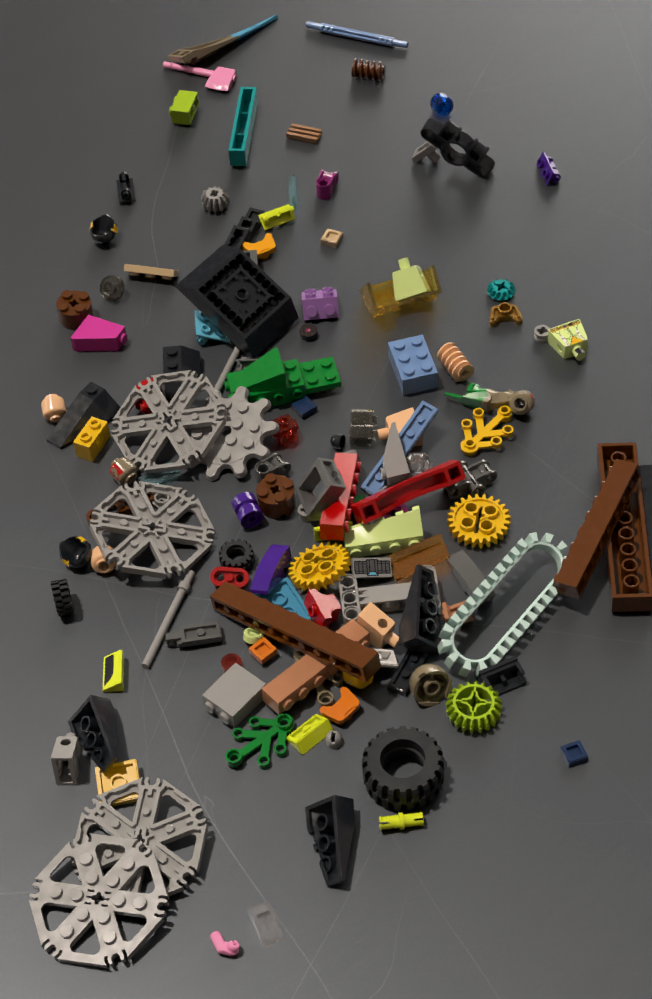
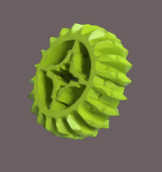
[446,681,502,734]

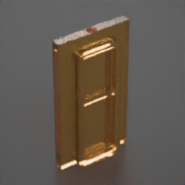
[386,533,451,582]

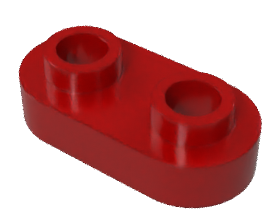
[210,567,250,589]

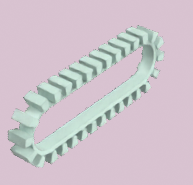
[437,532,568,678]

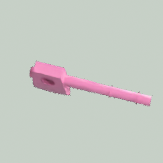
[163,61,237,91]

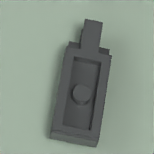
[165,621,222,647]

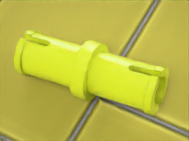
[379,812,424,831]

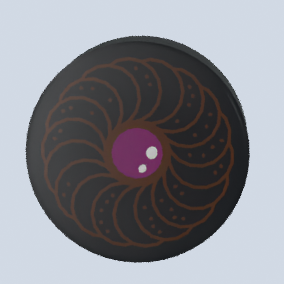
[299,324,318,341]

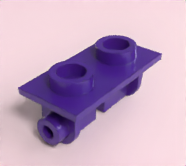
[536,151,561,186]

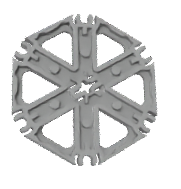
[111,370,227,474]
[89,481,215,579]
[70,777,208,897]
[29,833,170,969]

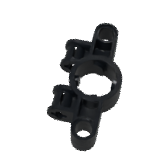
[420,118,495,179]

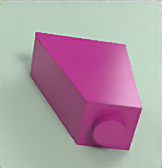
[70,315,127,351]

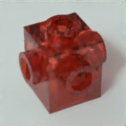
[272,413,299,447]

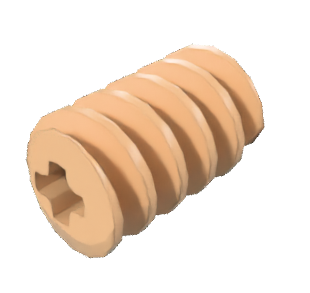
[437,342,474,382]

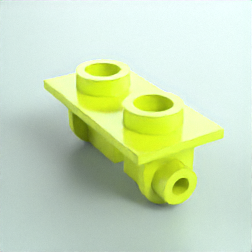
[258,204,296,230]

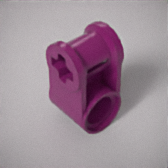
[316,169,339,200]

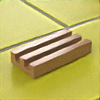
[286,123,322,144]

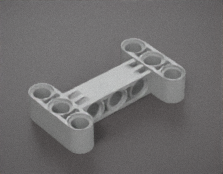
[339,565,441,625]

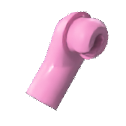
[210,931,240,956]

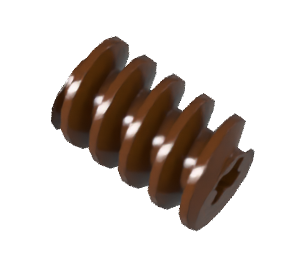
[351,58,386,82]

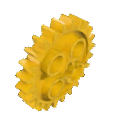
[447,494,511,549]
[288,542,352,591]

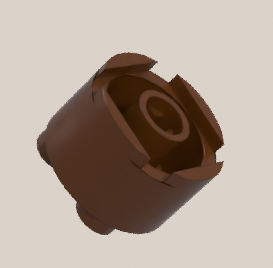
[56,290,94,330]
[256,473,296,519]

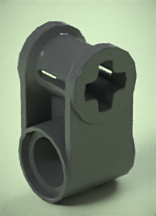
[255,452,291,484]

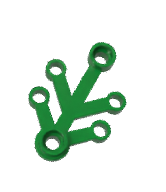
[225,713,295,769]

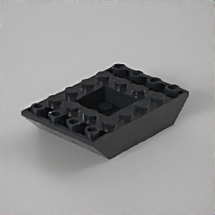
[175,245,299,359]

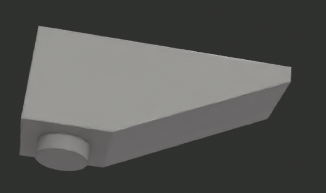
[380,422,410,485]

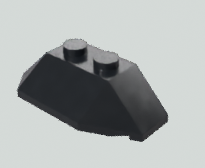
[163,345,201,401]

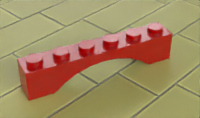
[320,453,361,541]
[350,460,466,524]

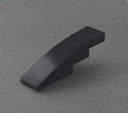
[224,207,265,251]

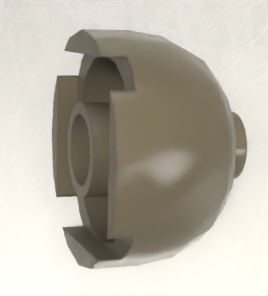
[409,664,452,707]

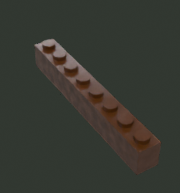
[554,459,641,599]

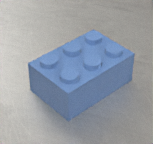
[388,334,438,395]

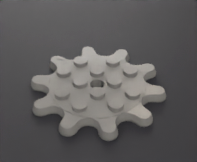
[185,386,280,481]

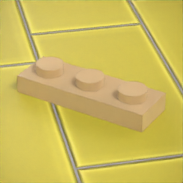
[124,264,179,280]

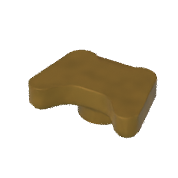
[489,302,523,327]

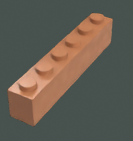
[261,619,370,715]

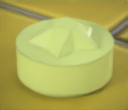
[243,627,264,644]

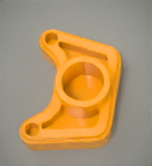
[243,233,276,259]

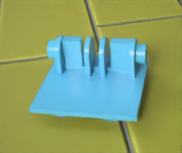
[194,310,230,345]

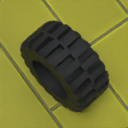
[362,726,444,811]

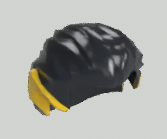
[89,214,118,244]
[59,536,92,568]

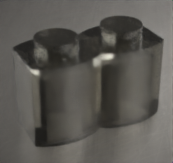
[349,409,378,447]

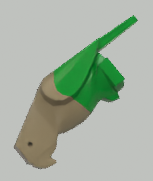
[444,382,514,413]

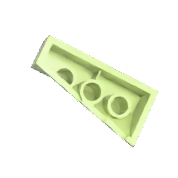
[343,505,424,559]

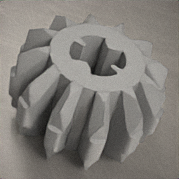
[201,186,230,214]

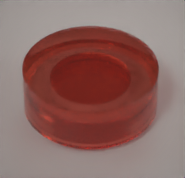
[221,653,242,672]

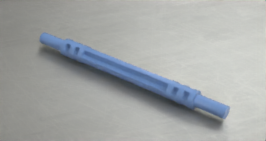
[306,21,409,48]

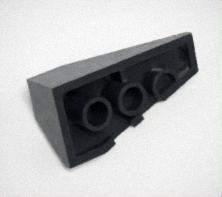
[47,382,121,449]
[398,564,444,652]
[68,695,118,772]
[305,795,355,887]

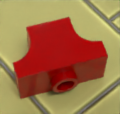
[303,589,342,628]

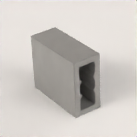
[202,663,266,728]

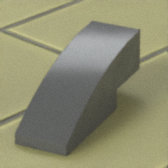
[445,550,496,605]

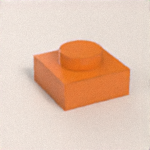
[248,637,277,665]

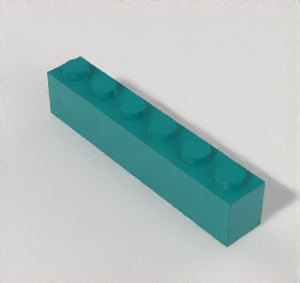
[228,87,258,166]

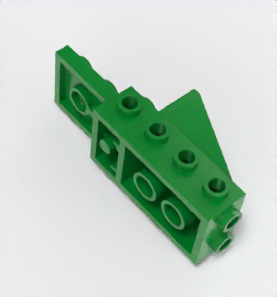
[224,347,342,407]

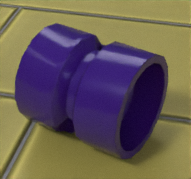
[231,492,264,528]

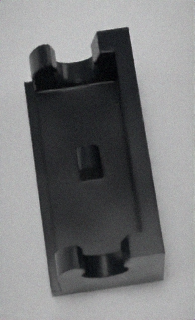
[479,656,526,695]

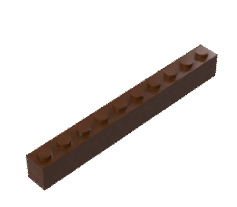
[210,581,382,683]

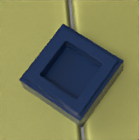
[291,396,317,419]
[560,740,588,767]

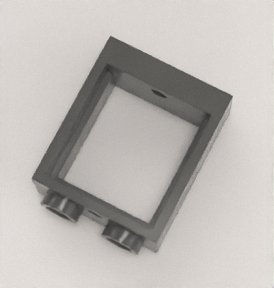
[295,457,346,519]

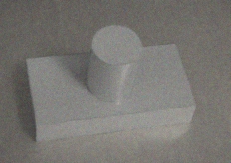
[411,141,441,163]

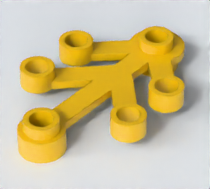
[460,405,514,456]

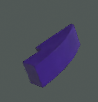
[250,544,292,595]

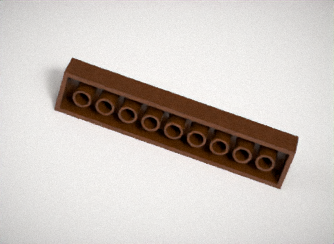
[597,442,652,612]

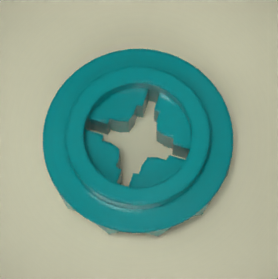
[487,278,515,301]

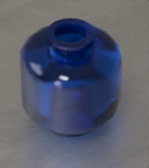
[430,93,454,116]

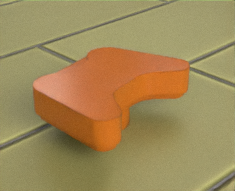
[320,687,360,724]

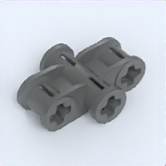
[443,460,498,500]

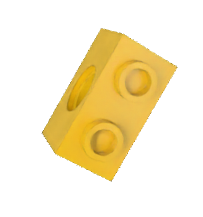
[73,416,111,462]

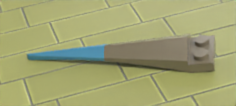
[167,14,278,65]

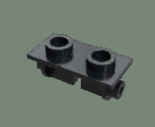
[116,171,136,203]

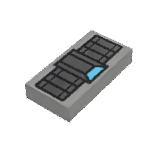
[351,557,392,579]

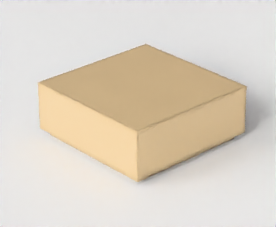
[321,229,343,248]

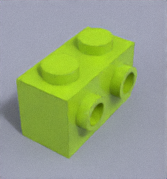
[169,90,199,125]

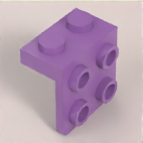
[301,287,339,321]

